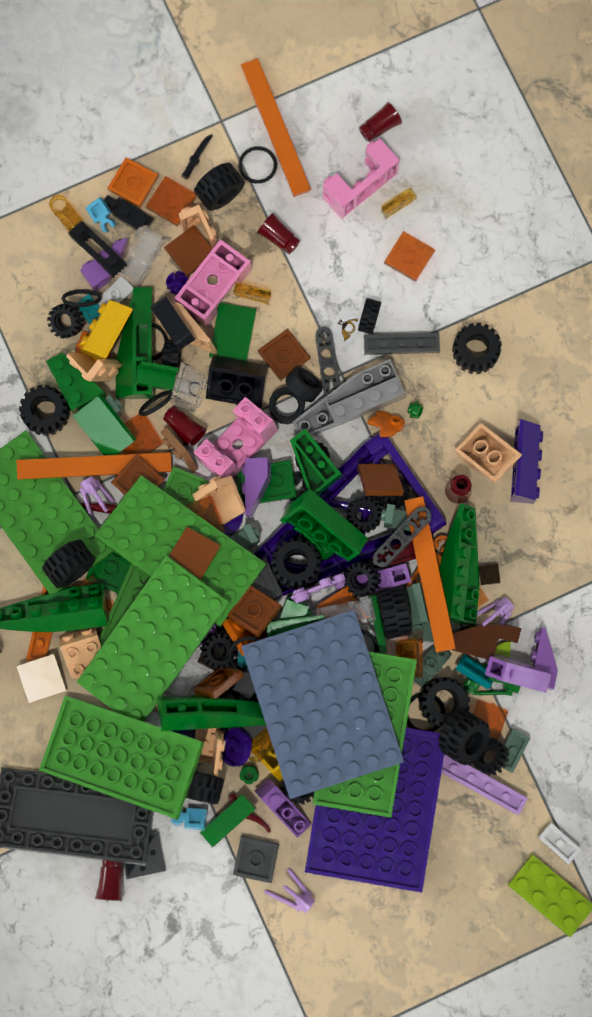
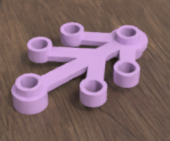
[291,573,347,604]

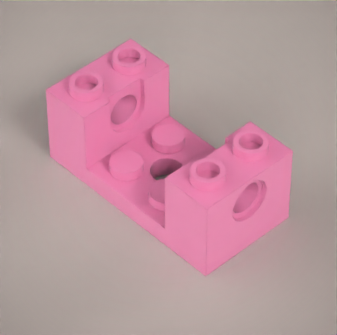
[322,139,400,219]
[174,239,251,328]
[193,397,278,478]

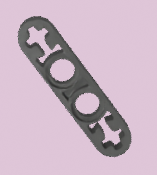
[315,327,340,397]
[373,507,432,568]

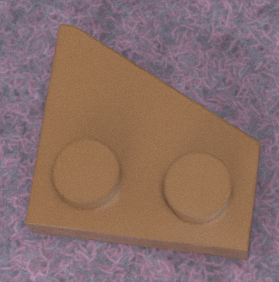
[161,427,199,473]

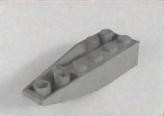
[293,359,406,436]

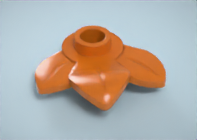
[367,411,405,437]

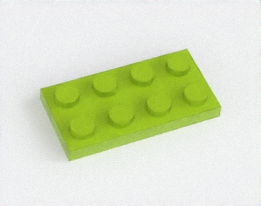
[508,854,592,938]

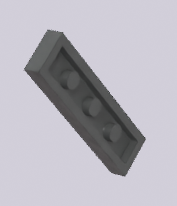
[364,333,440,355]

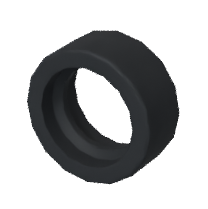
[285,367,323,402]
[269,387,305,425]

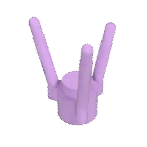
[79,476,115,523]
[477,597,514,626]
[264,868,315,913]

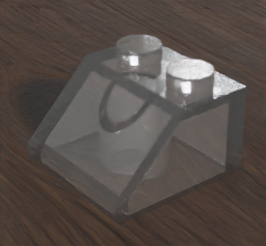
[171,362,208,413]
[167,658,214,696]

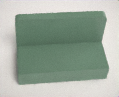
[403,583,430,626]

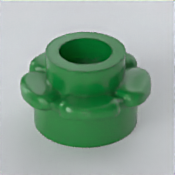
[407,401,424,419]
[462,678,480,694]
[239,765,259,785]

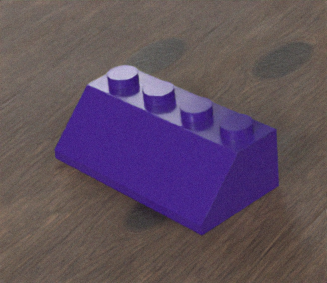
[510,419,543,504]

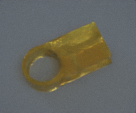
[381,188,417,219]
[49,195,82,232]
[233,283,271,305]
[248,727,274,762]

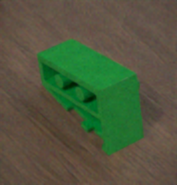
[46,352,107,414]
[290,429,343,496]

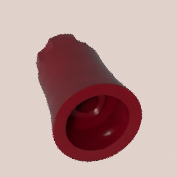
[359,102,402,142]
[257,213,301,255]
[163,406,207,448]
[445,475,472,504]
[95,860,122,901]

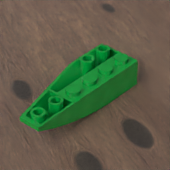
[116,287,154,399]
[439,504,480,625]
[0,583,108,632]
[157,695,266,731]

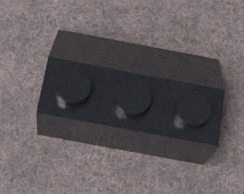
[205,355,269,409]

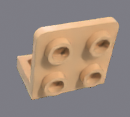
[178,205,217,248]
[66,353,122,382]
[192,476,245,525]
[59,627,102,679]
[195,728,225,776]

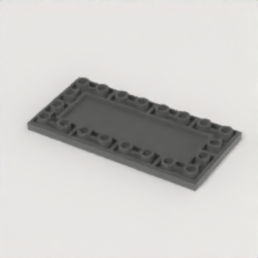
[0,768,153,866]

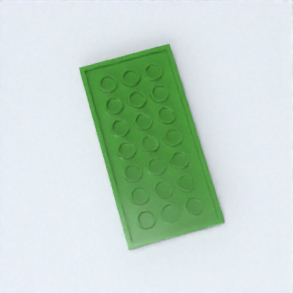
[0,430,114,596]
[94,475,266,627]
[77,555,230,722]
[312,651,417,818]
[39,696,205,820]

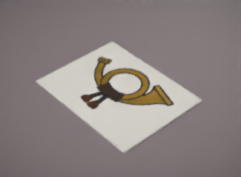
[327,307,361,348]

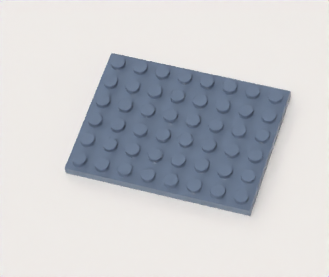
[241,610,404,799]

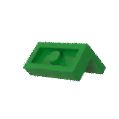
[135,361,179,391]

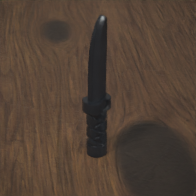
[181,134,213,180]

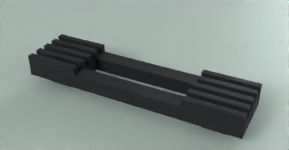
[68,221,128,278]

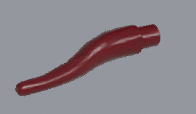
[80,503,118,514]
[228,793,271,833]

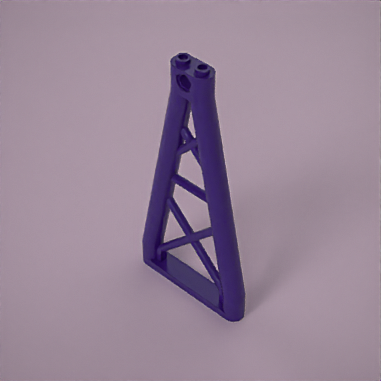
[227,432,446,619]

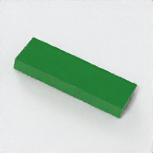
[368,595,387,654]
[200,794,257,848]

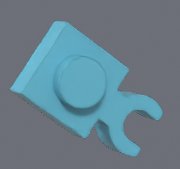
[85,197,116,233]
[171,807,208,831]

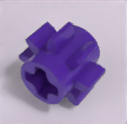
[166,271,188,295]

